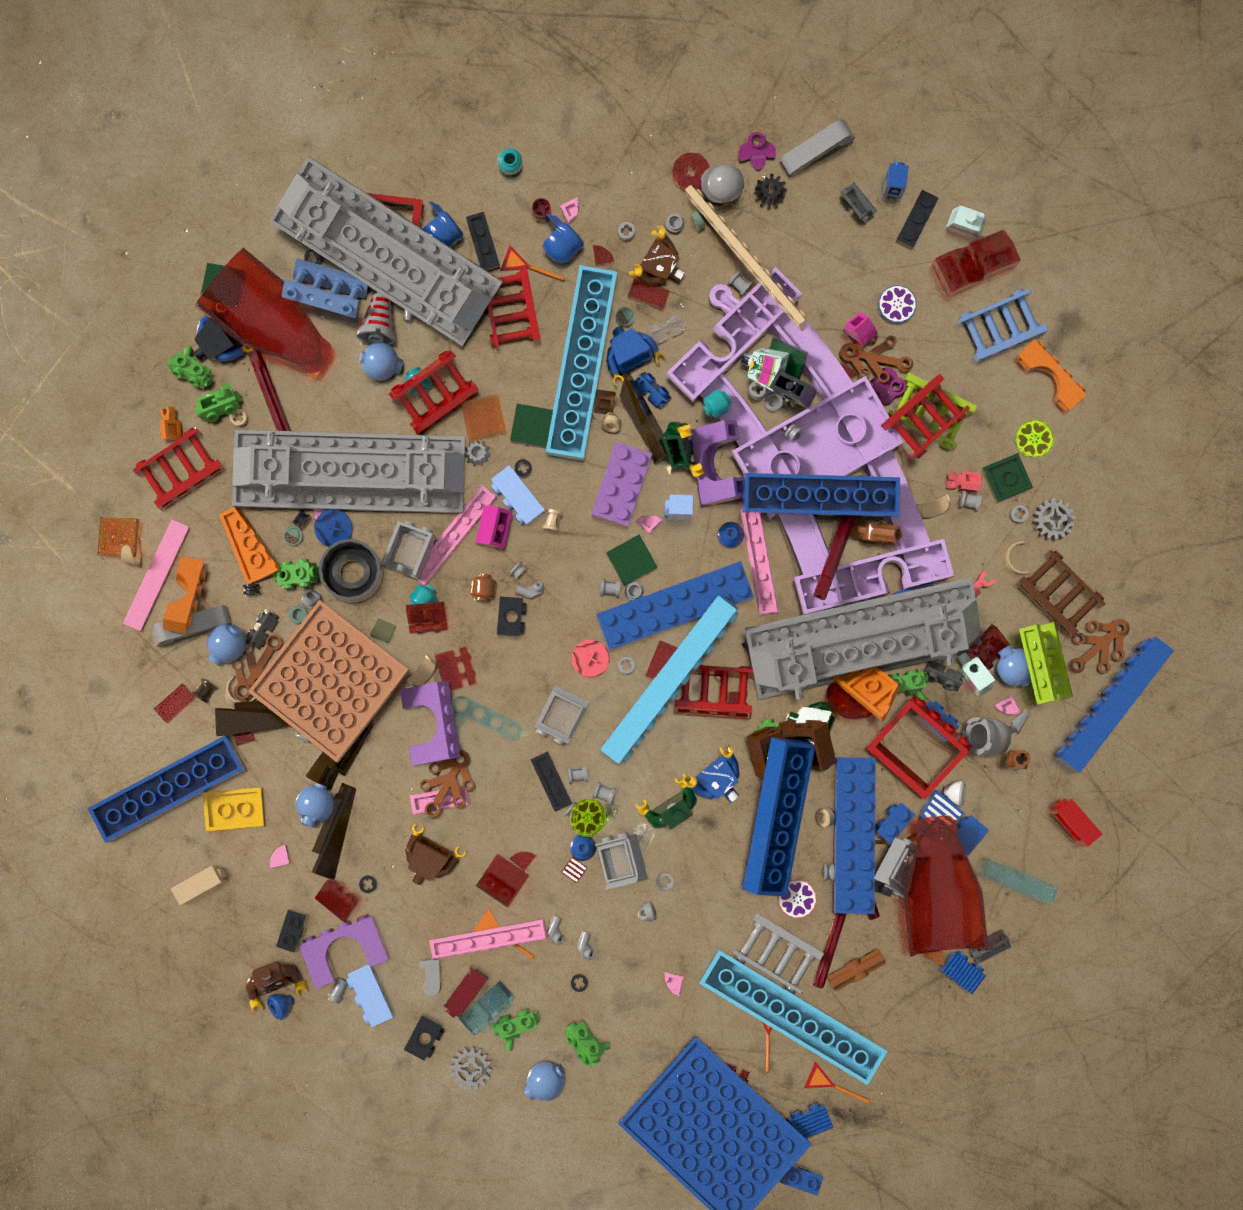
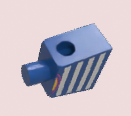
[918,790,965,838]

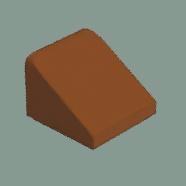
[594,390,616,414]
[922,951,945,966]

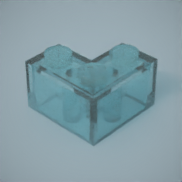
[458,982,515,1036]

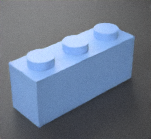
[491,466,545,526]
[665,494,693,521]
[346,964,394,1028]

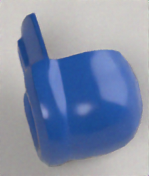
[423,201,464,247]
[542,213,584,263]

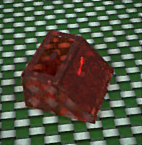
[968,230,1021,279]
[932,246,983,297]
[476,854,530,908]
[315,879,361,923]

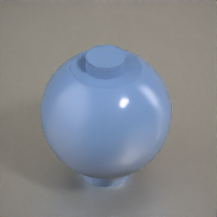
[359,342,403,381]
[207,624,246,665]
[997,645,1032,687]
[295,783,334,828]
[524,1062,565,1101]

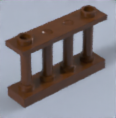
[1016,550,1106,638]

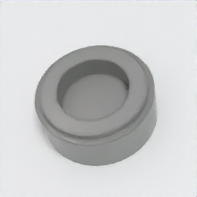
[764,392,783,412]

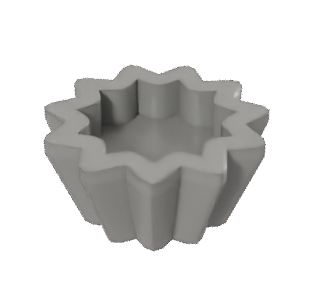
[465,440,491,467]

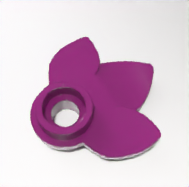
[738,132,776,170]
[870,368,907,405]

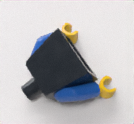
[194,304,254,361]

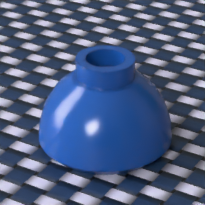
[717,522,744,548]
[570,835,596,861]
[267,994,293,1020]

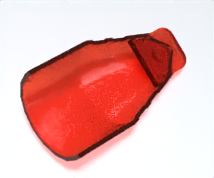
[194,247,332,374]
[904,815,989,957]

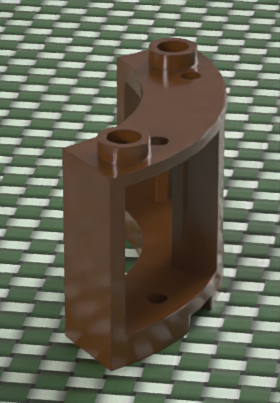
[746,720,836,779]

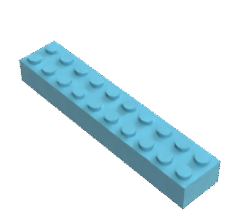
[546,265,617,461]
[600,594,739,764]
[699,950,888,1085]

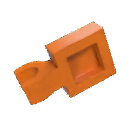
[160,407,182,440]

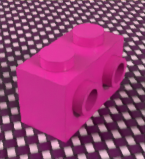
[476,505,513,549]

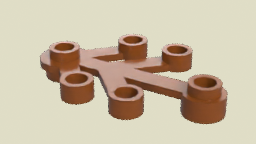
[840,335,913,384]
[1068,619,1130,674]
[232,634,282,701]
[420,750,475,819]

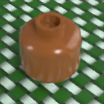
[470,573,497,602]

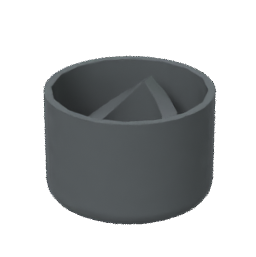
[319,539,383,603]

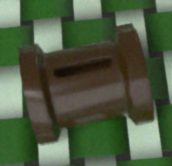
[192,678,217,703]

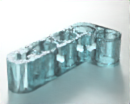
[452,696,522,740]

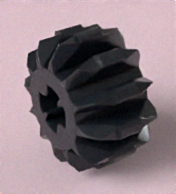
[755,173,787,207]

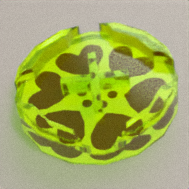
[1015,419,1054,458]
[570,798,606,838]

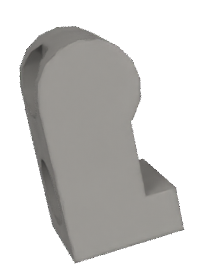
[420,959,441,996]

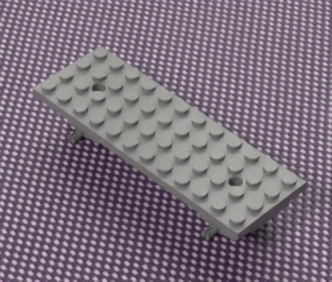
[269,156,503,346]
[232,430,465,513]
[745,578,984,700]

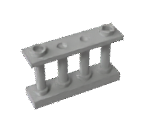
[733,913,824,995]

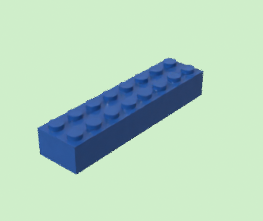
[742,473,900,517]
[596,561,754,651]
[1056,636,1174,774]
[87,736,246,843]
[743,737,815,897]
[834,757,876,915]

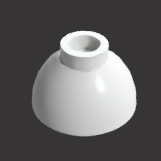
[944,780,967,807]

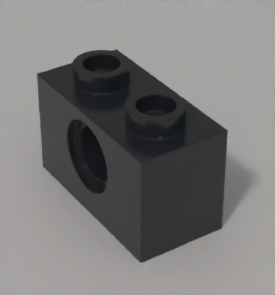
[769,370,818,409]
[497,596,527,638]
[276,909,309,953]
[404,1014,444,1061]

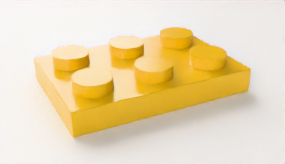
[203,788,265,831]

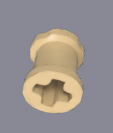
[543,509,563,532]

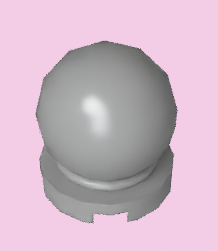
[701,164,744,203]
[962,717,1012,756]

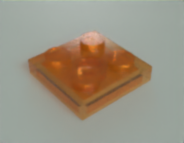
[461,394,506,440]
[97,517,139,557]

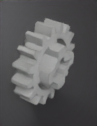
[1033,498,1076,540]
[450,1047,492,1090]

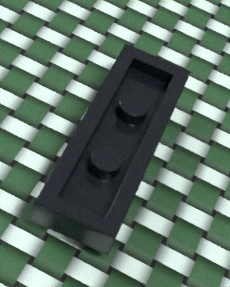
[896,190,939,249]
[466,212,500,271]
[530,751,572,812]

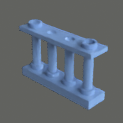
[282,258,369,318]
[958,288,1048,363]

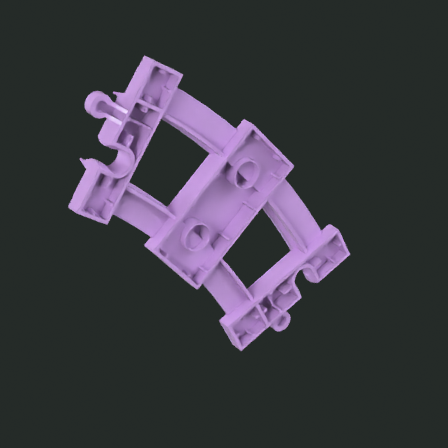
[666,267,954,615]

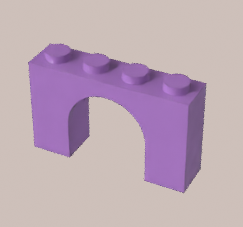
[691,420,743,505]
[400,681,460,766]
[299,914,390,989]

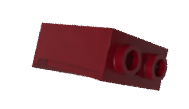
[444,965,489,1018]

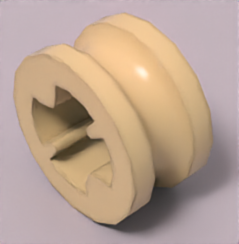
[229,409,248,427]

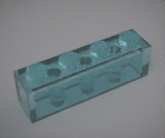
[976,858,1059,905]

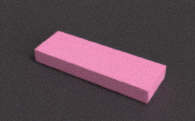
[410,786,470,815]

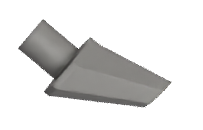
[1009,709,1029,734]

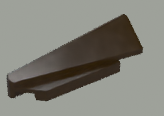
[620,372,667,463]
[215,701,290,737]
[306,720,373,790]
[312,783,356,880]

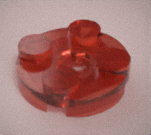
[672,153,710,190]

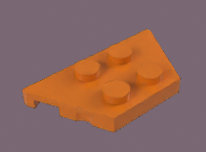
[832,666,899,722]

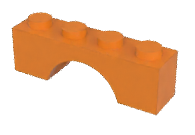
[1015,339,1087,413]
[163,556,206,634]

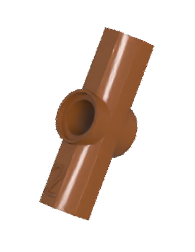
[849,521,902,543]
[1005,750,1031,770]
[827,949,887,991]

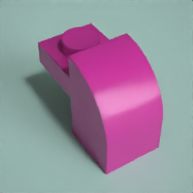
[844,312,878,347]

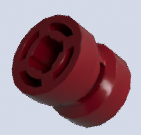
[532,198,551,221]

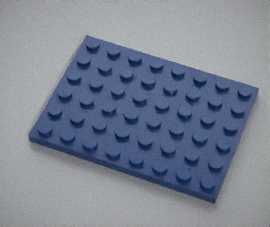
[618,1036,812,1210]

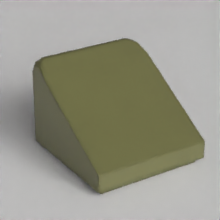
[370,618,396,643]

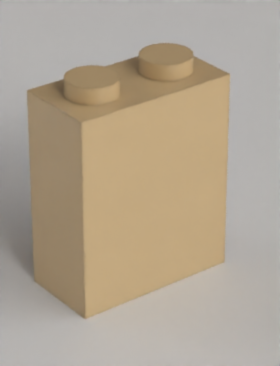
[171,865,227,906]

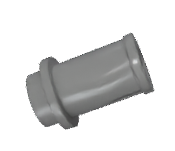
[328,978,348,1004]

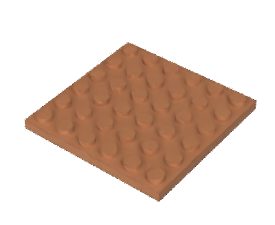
[248,600,410,763]

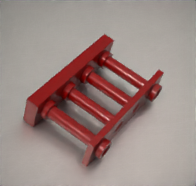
[488,265,541,350]
[388,350,479,434]
[880,374,970,460]
[133,428,224,510]
[674,665,754,719]

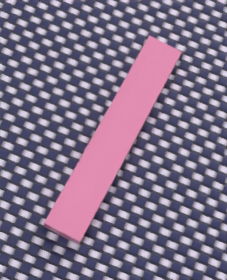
[418,485,497,586]
[739,503,779,616]
[123,519,190,631]
[429,919,547,959]

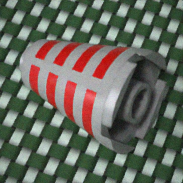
[357,292,395,346]

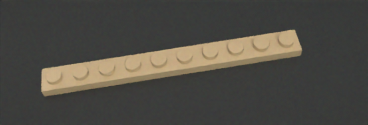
[685,185,807,332]

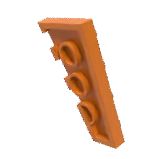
[219,507,281,584]

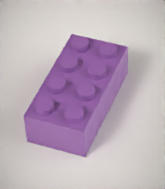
[592,442,652,528]

